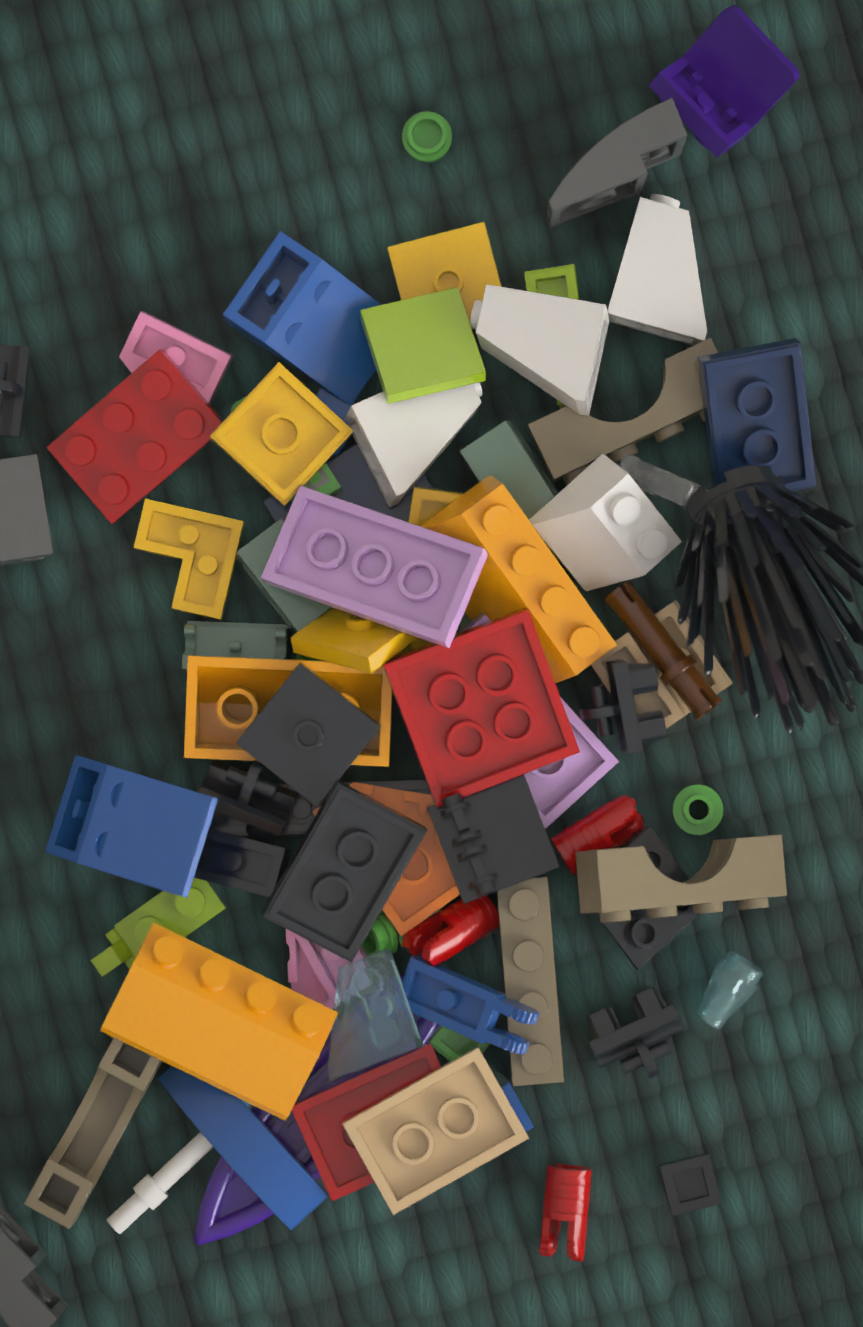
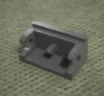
[0,454,53,566]

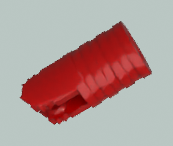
[550,794,645,876]
[401,895,499,967]
[539,1163,592,1262]

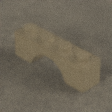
[527,338,718,486]
[575,835,787,923]
[496,876,564,1086]
[24,1038,162,1229]

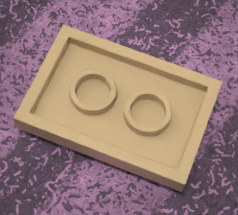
[343,1046,529,1215]

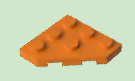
[312,782,460,936]

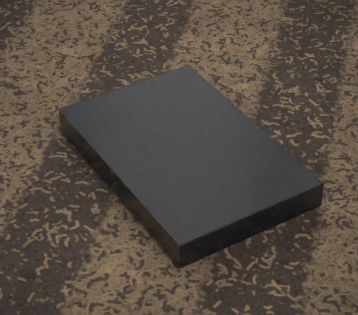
[261,779,427,963]

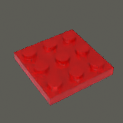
[383,607,580,807]

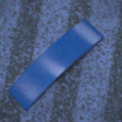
[158,1066,329,1230]

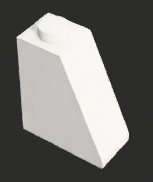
[607,194,707,346]
[470,284,609,416]
[345,382,482,508]

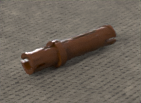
[604,581,723,720]

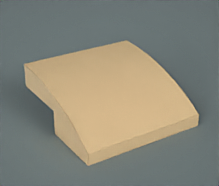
[591,600,733,728]

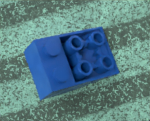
[223,231,381,406]
[45,755,218,898]

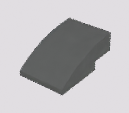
[545,98,688,229]
[0,1205,68,1327]

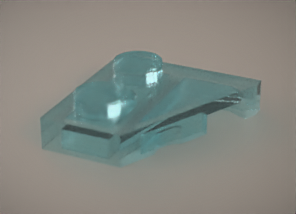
[327,950,424,1080]

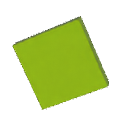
[360,287,486,404]

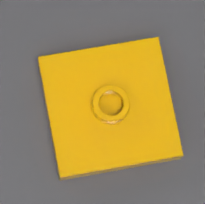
[387,222,501,322]
[210,362,353,507]
[290,608,418,673]

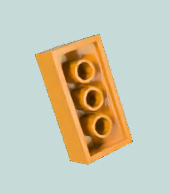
[420,474,617,683]
[184,655,392,767]
[100,922,338,1121]

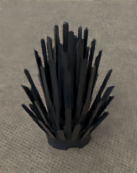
[672,465,863,733]

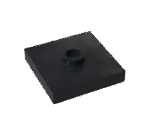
[236,662,381,807]

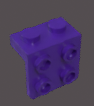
[648,5,799,158]

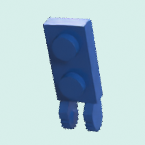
[395,956,540,1055]

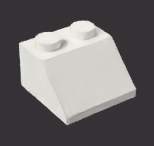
[529,454,682,591]

